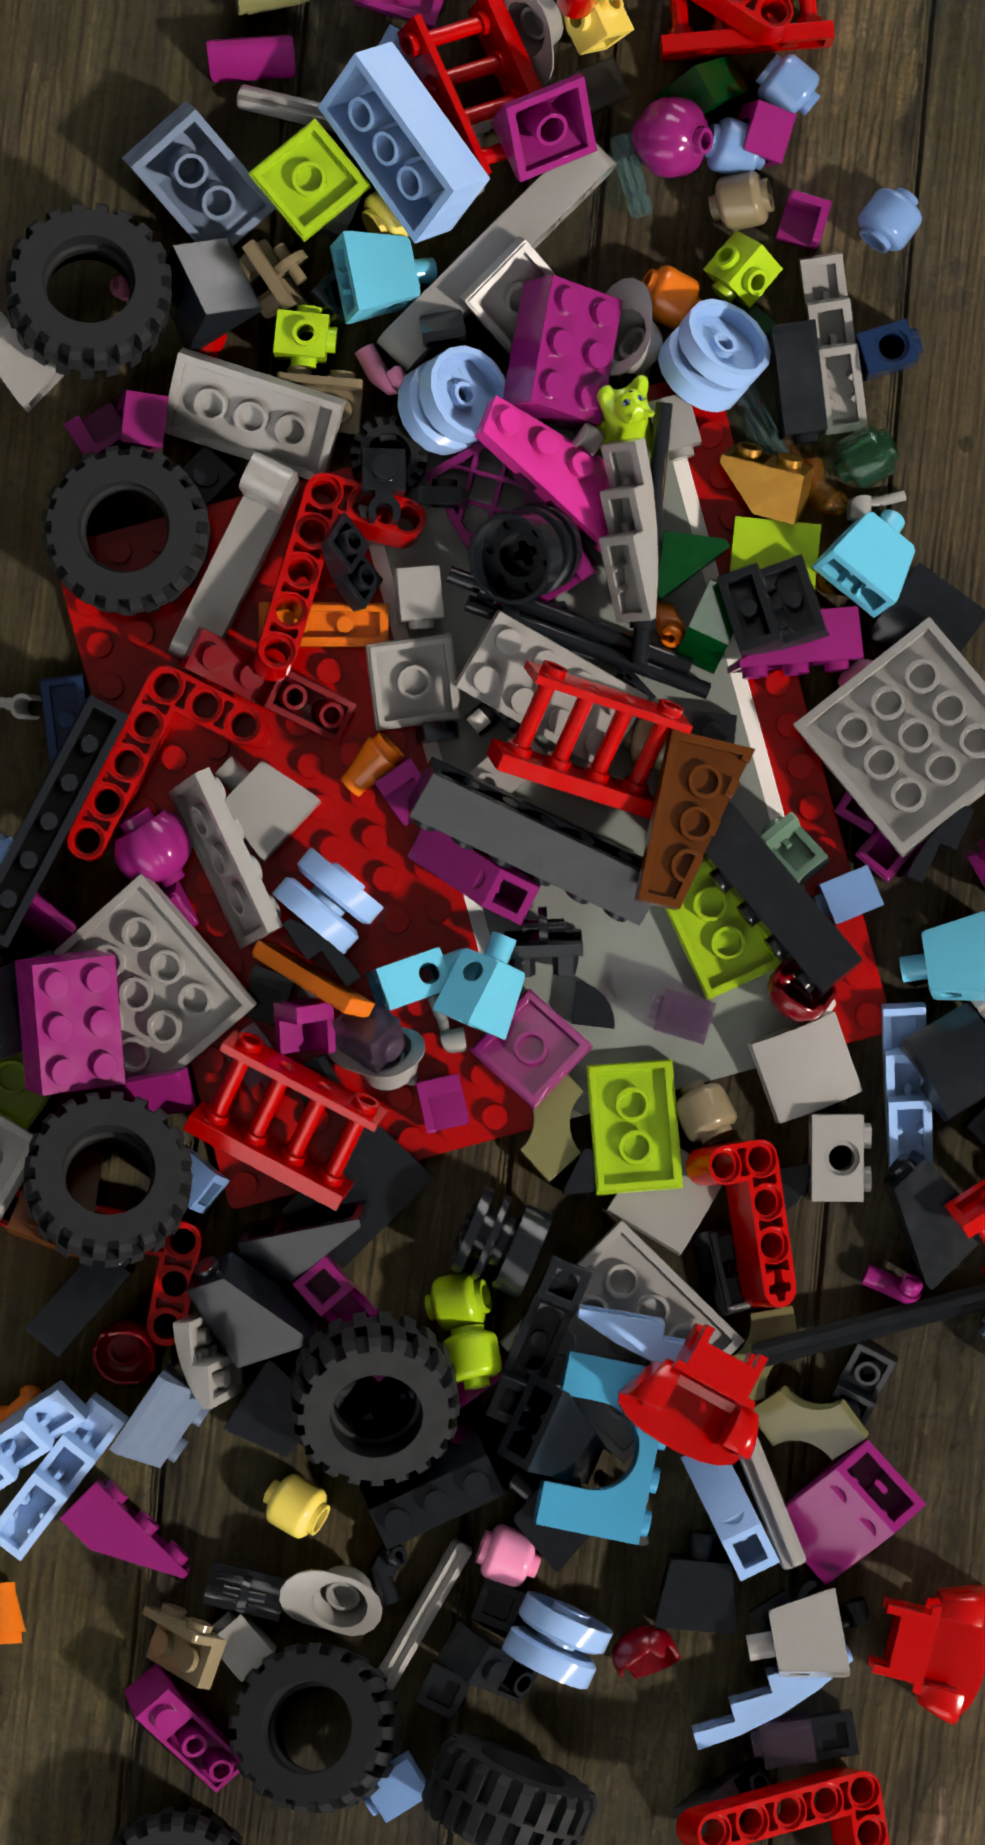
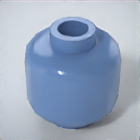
[755,53,821,116]
[704,117,766,176]
[858,187,922,253]

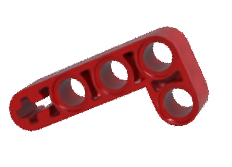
[686,1140,796,1308]

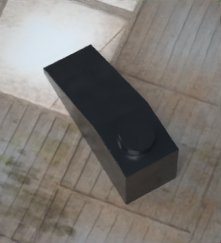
[237,1199,370,1287]

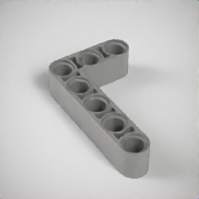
[168,451,300,660]

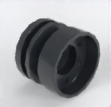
[468,502,583,605]
[450,1186,553,1298]

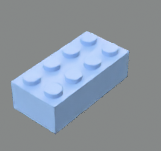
[318,42,490,243]

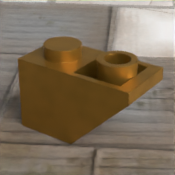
[720,442,815,525]

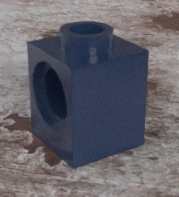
[855,319,923,382]

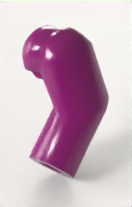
[861,1264,923,1304]

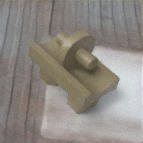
[239,239,308,319]

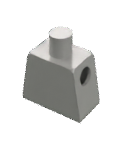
[0,311,65,413]
[215,756,321,861]
[746,1588,850,1678]

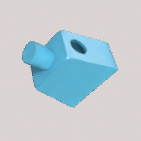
[330,231,437,324]
[812,509,915,618]
[899,911,985,1001]
[432,931,525,1040]
[365,947,463,1014]

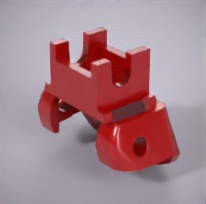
[617,1323,769,1466]
[866,1583,985,1726]

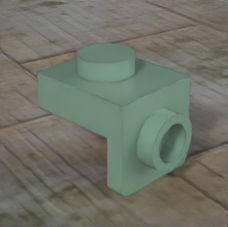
[760,812,830,885]

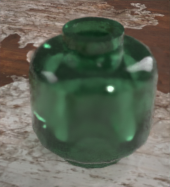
[833,425,901,489]

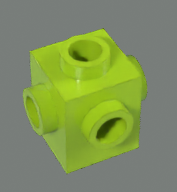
[703,230,783,308]
[273,305,338,370]

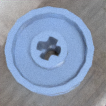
[658,299,771,412]
[398,345,506,455]
[272,847,384,954]
[502,1591,613,1689]

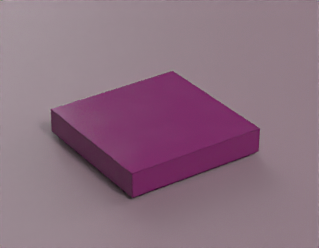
[470,988,593,1110]

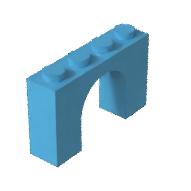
[532,1350,665,1545]

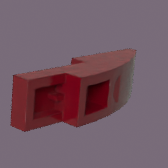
[180,627,357,743]

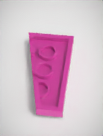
[475,395,610,554]

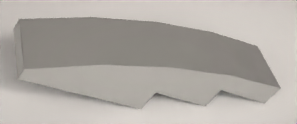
[798,252,868,435]
[598,437,658,623]

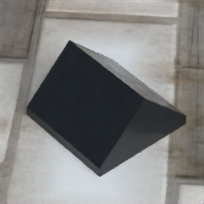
[165,238,263,352]

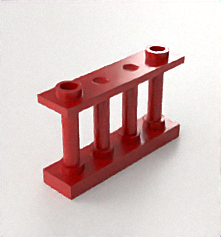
[397,0,543,175]
[659,0,835,62]
[486,660,693,819]
[183,1029,389,1211]

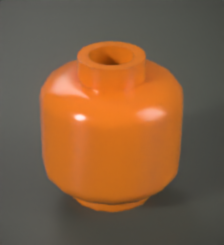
[641,265,703,329]

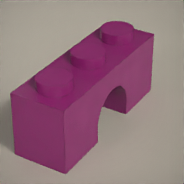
[292,1254,386,1382]

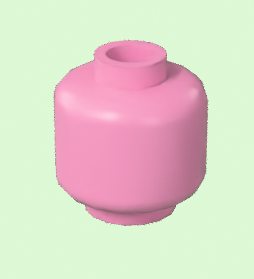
[475,1524,542,1587]

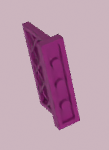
[425,441,601,615]

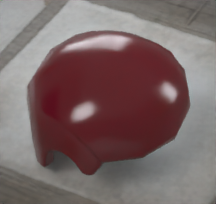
[767,958,837,1022]
[92,1320,158,1385]
[612,1625,681,1679]

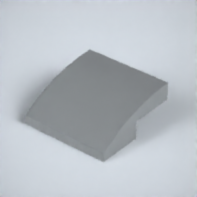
[748,1011,863,1123]
[606,1148,722,1256]
[173,1310,246,1410]

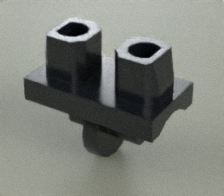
[504,906,583,977]
[202,1559,288,1622]

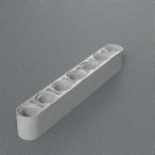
[377,143,617,373]

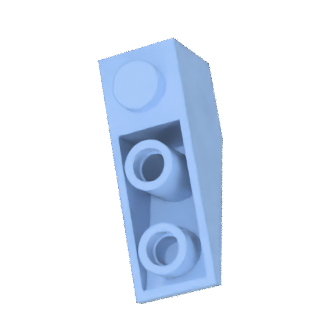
[680,1455,780,1581]

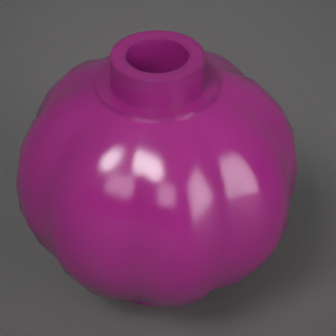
[632,96,713,178]
[114,806,193,888]

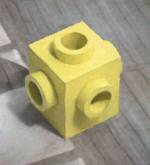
[562,0,634,55]

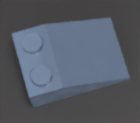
[122,101,276,246]
[109,1363,210,1468]

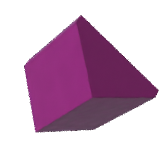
[491,73,597,182]

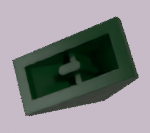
[655,55,751,118]
[657,530,730,601]
[677,578,734,674]

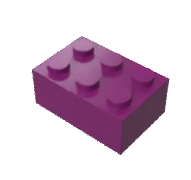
[503,275,623,431]
[15,950,125,1096]

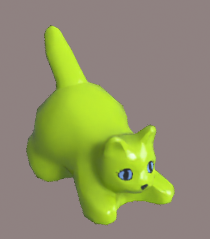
[596,375,655,458]

